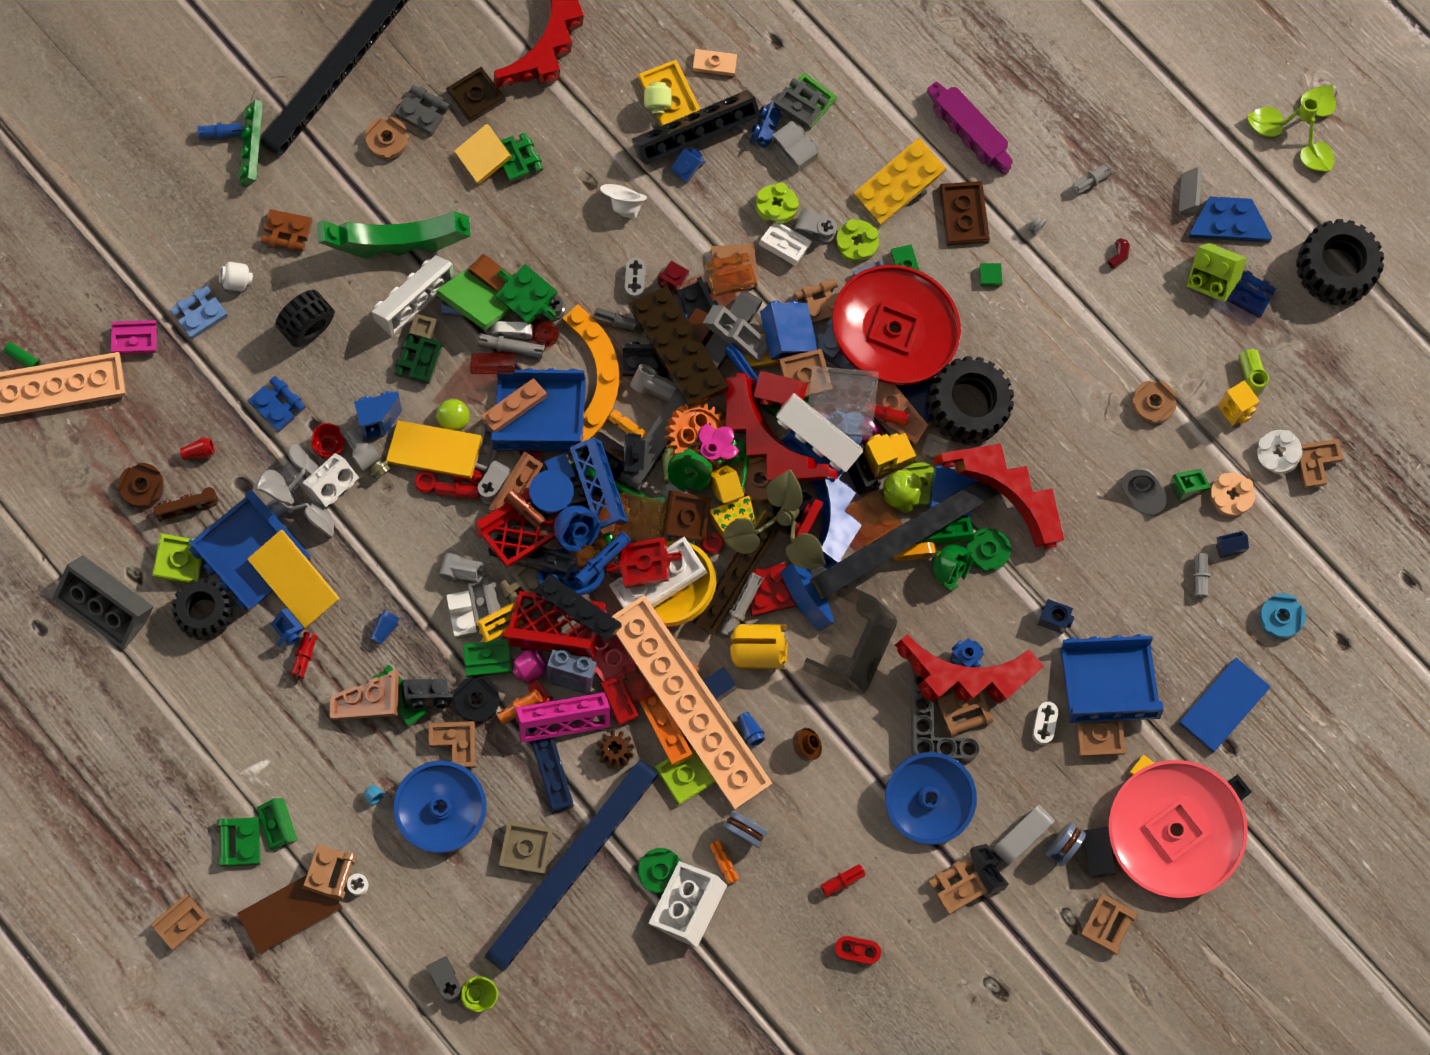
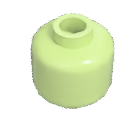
[644,82,672,115]

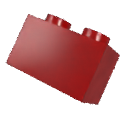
[754,371,808,408]

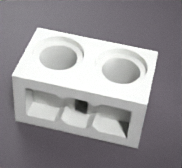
[302,453,359,507]

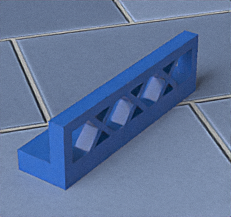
[570,437,628,529]

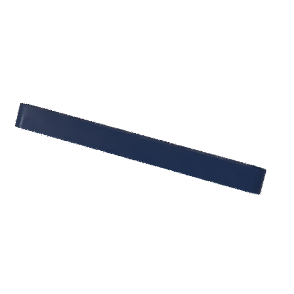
[485,759,659,972]

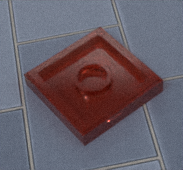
[470,353,516,374]

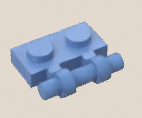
[170,286,228,340]

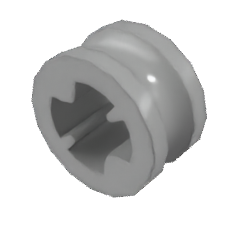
[1027,214,1047,235]

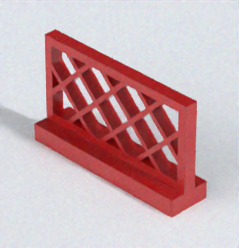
[475,490,559,568]
[503,591,606,658]

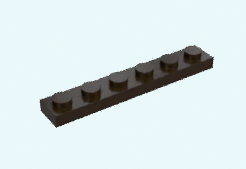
[692,509,782,635]

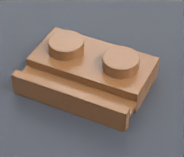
[151,893,210,951]

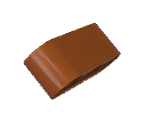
[468,254,512,293]

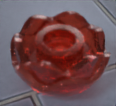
[532,321,560,347]

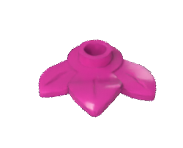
[699,423,739,462]

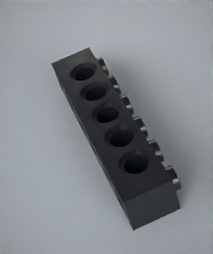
[631,90,761,165]

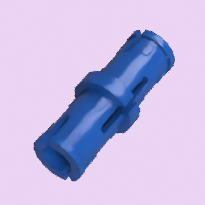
[197,122,242,140]

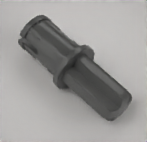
[593,308,637,333]

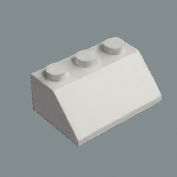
[649,861,727,948]

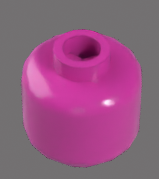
[512,649,548,683]

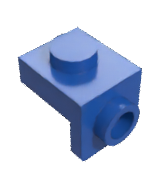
[670,148,706,182]
[270,608,303,648]

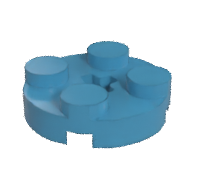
[1260,593,1306,639]

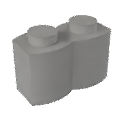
[771,121,819,172]

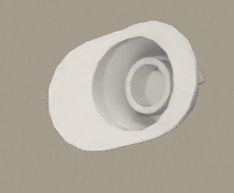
[600,184,647,219]

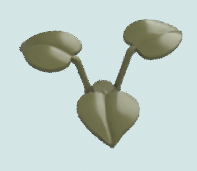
[723,469,825,569]

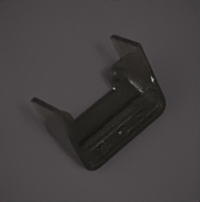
[802,585,897,694]

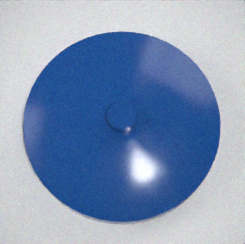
[884,752,977,844]
[394,761,487,854]

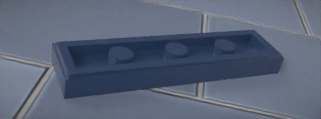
[527,726,574,813]

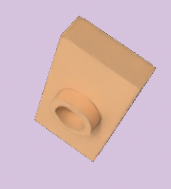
[693,49,737,76]

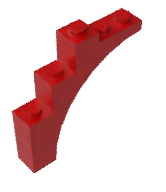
[493,0,584,88]
[895,634,1044,704]

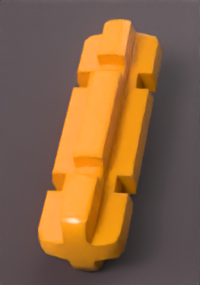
[608,410,647,440]

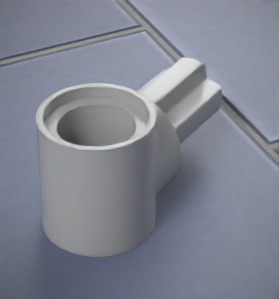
[344,429,381,472]

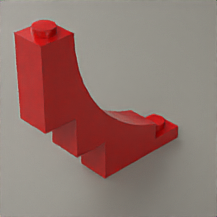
[726,373,837,481]
[933,443,1064,550]

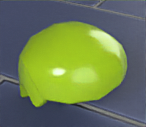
[436,399,470,431]
[460,976,498,1012]

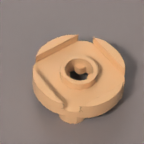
[1210,473,1255,517]

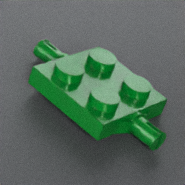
[495,264,558,325]

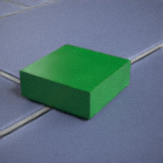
[979,263,1002,286]

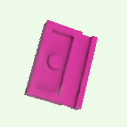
[111,320,157,354]

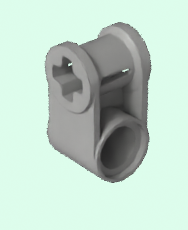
[794,209,837,243]
[478,460,513,505]

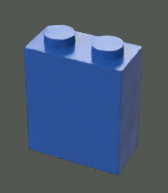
[760,301,818,360]

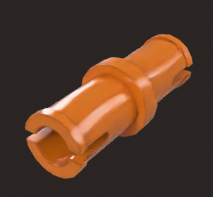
[497,689,543,725]

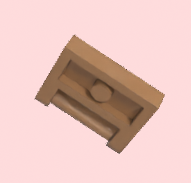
[936,691,993,738]
[302,844,357,901]
[1080,894,1138,955]

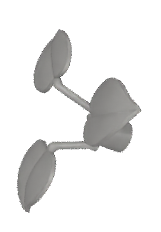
[256,444,334,539]

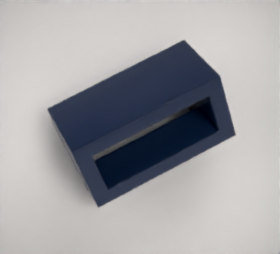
[1216,531,1249,558]

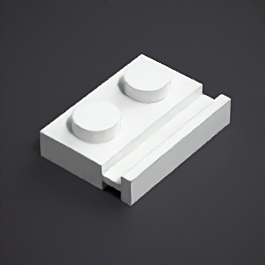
[759,221,812,266]

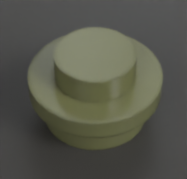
[370,460,390,480]

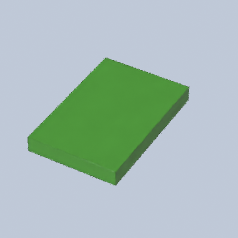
[436,270,511,330]

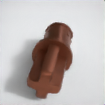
[504,489,545,528]

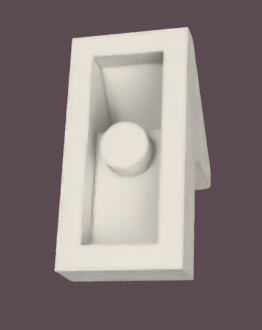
[447,590,477,638]

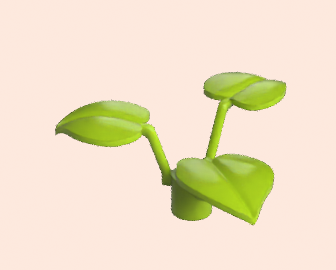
[1247,84,1336,172]

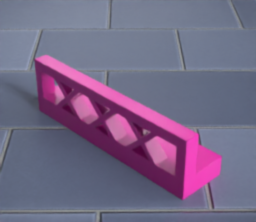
[516,692,610,743]

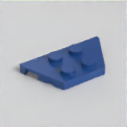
[1189,196,1272,242]

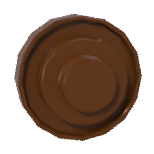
[793,728,822,762]

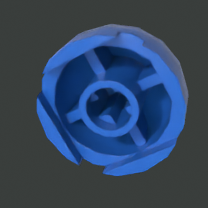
[554,506,600,552]

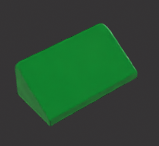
[257,798,297,850]

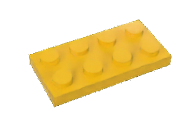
[854,137,947,226]

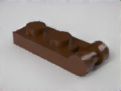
[153,487,219,521]

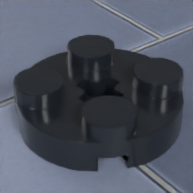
[454,677,500,724]

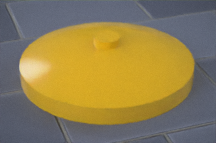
[653,541,716,627]

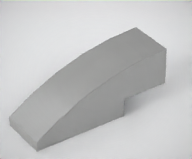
[703,305,768,362]

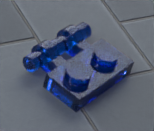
[1226,270,1277,318]

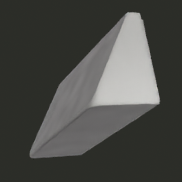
[1179,167,1202,214]
[474,425,497,473]
[468,577,502,627]

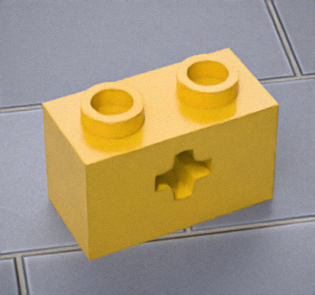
[710,466,744,505]

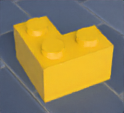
[864,433,916,479]

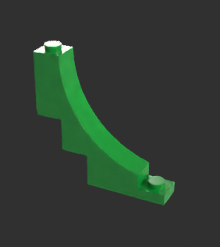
[317,211,471,259]

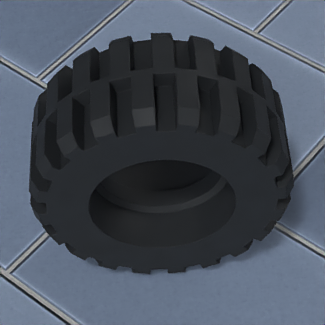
[1296,219,1384,305]
[926,356,1014,444]

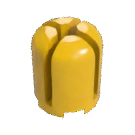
[730,624,788,669]

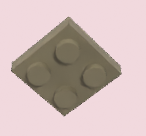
[499,820,553,875]

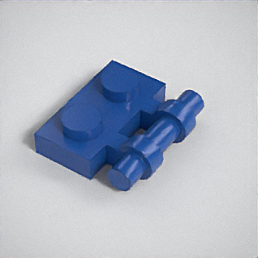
[248,376,306,433]

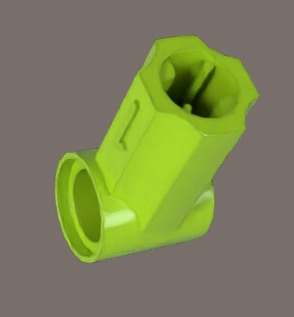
[1239,349,1269,395]

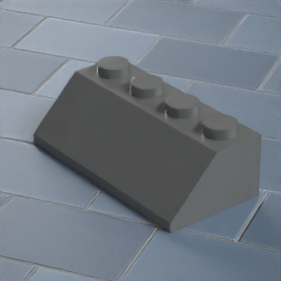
[53,555,154,650]

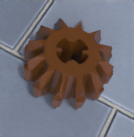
[596,730,634,770]

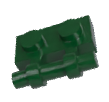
[394,334,443,385]

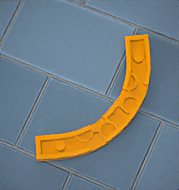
[562,304,619,452]

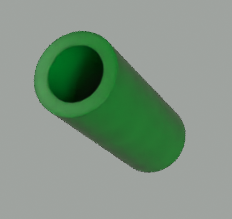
[3,342,40,368]

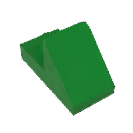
[1170,468,1211,502]

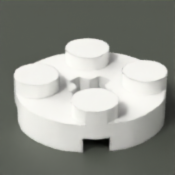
[1257,430,1303,474]

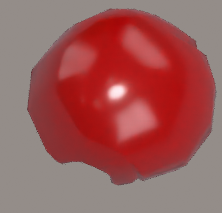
[311,423,345,459]

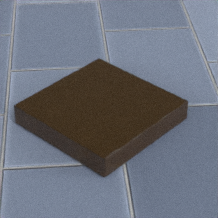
[446,66,505,123]

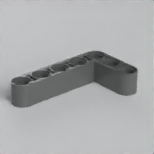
[910,650,980,763]

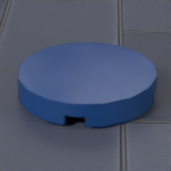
[529,470,574,514]

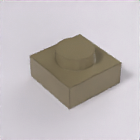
[409,313,437,339]

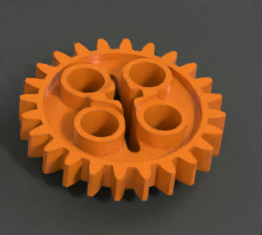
[664,403,726,472]

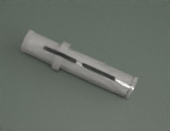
[478,333,545,359]
[720,572,764,637]

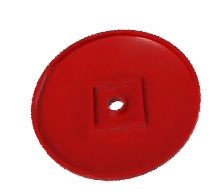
[832,265,961,385]

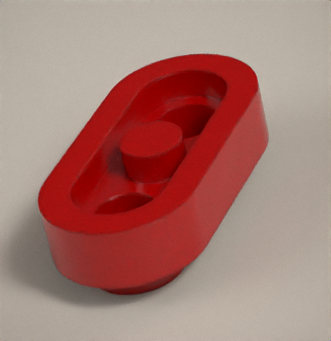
[834,936,881,965]

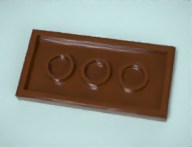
[237,876,343,955]

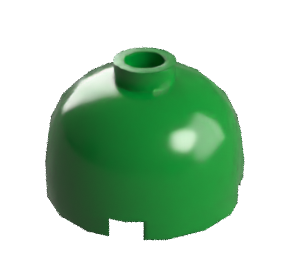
[931,545,973,590]

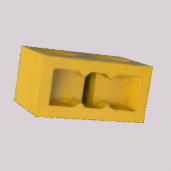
[1217,380,1260,427]

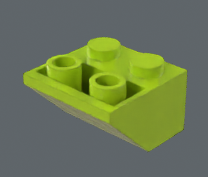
[1186,243,1247,302]

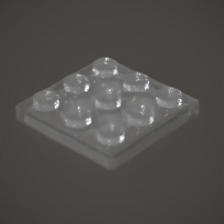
[808,366,879,438]

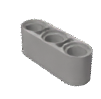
[993,804,1055,866]

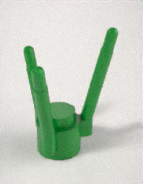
[716,439,751,490]

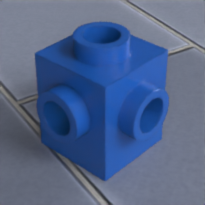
[950,638,984,667]

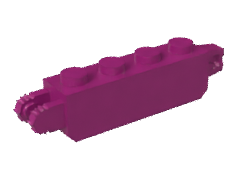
[927,81,1013,174]

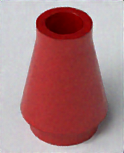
[180,437,215,461]

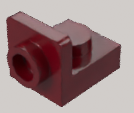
[658,261,689,294]

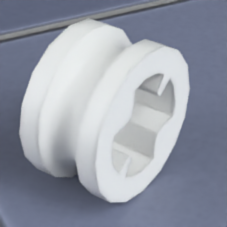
[347,873,369,896]

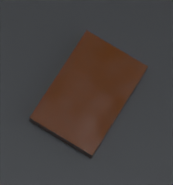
[939,181,990,246]

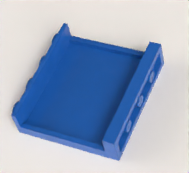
[491,368,586,451]
[188,489,311,612]
[1060,634,1164,723]

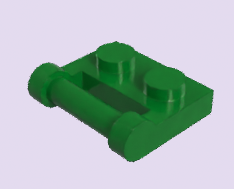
[217,817,261,867]

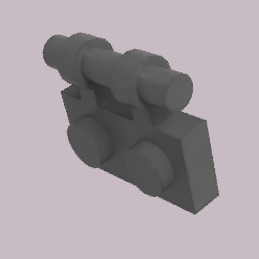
[774,78,829,128]
[395,85,450,136]

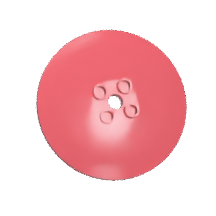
[1108,760,1248,898]

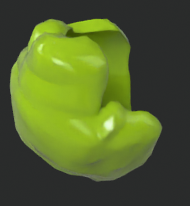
[883,470,923,514]

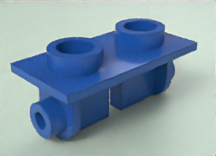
[749,101,781,148]

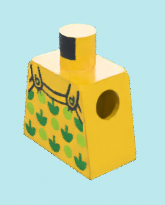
[709,495,756,546]

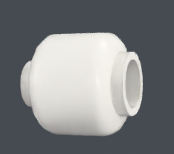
[219,262,253,292]

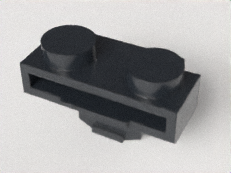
[623,433,645,475]

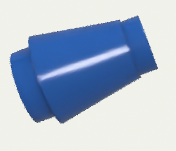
[370,610,400,645]
[737,712,765,747]

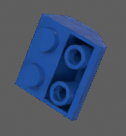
[354,391,402,440]

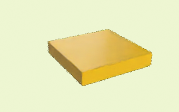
[454,124,512,184]

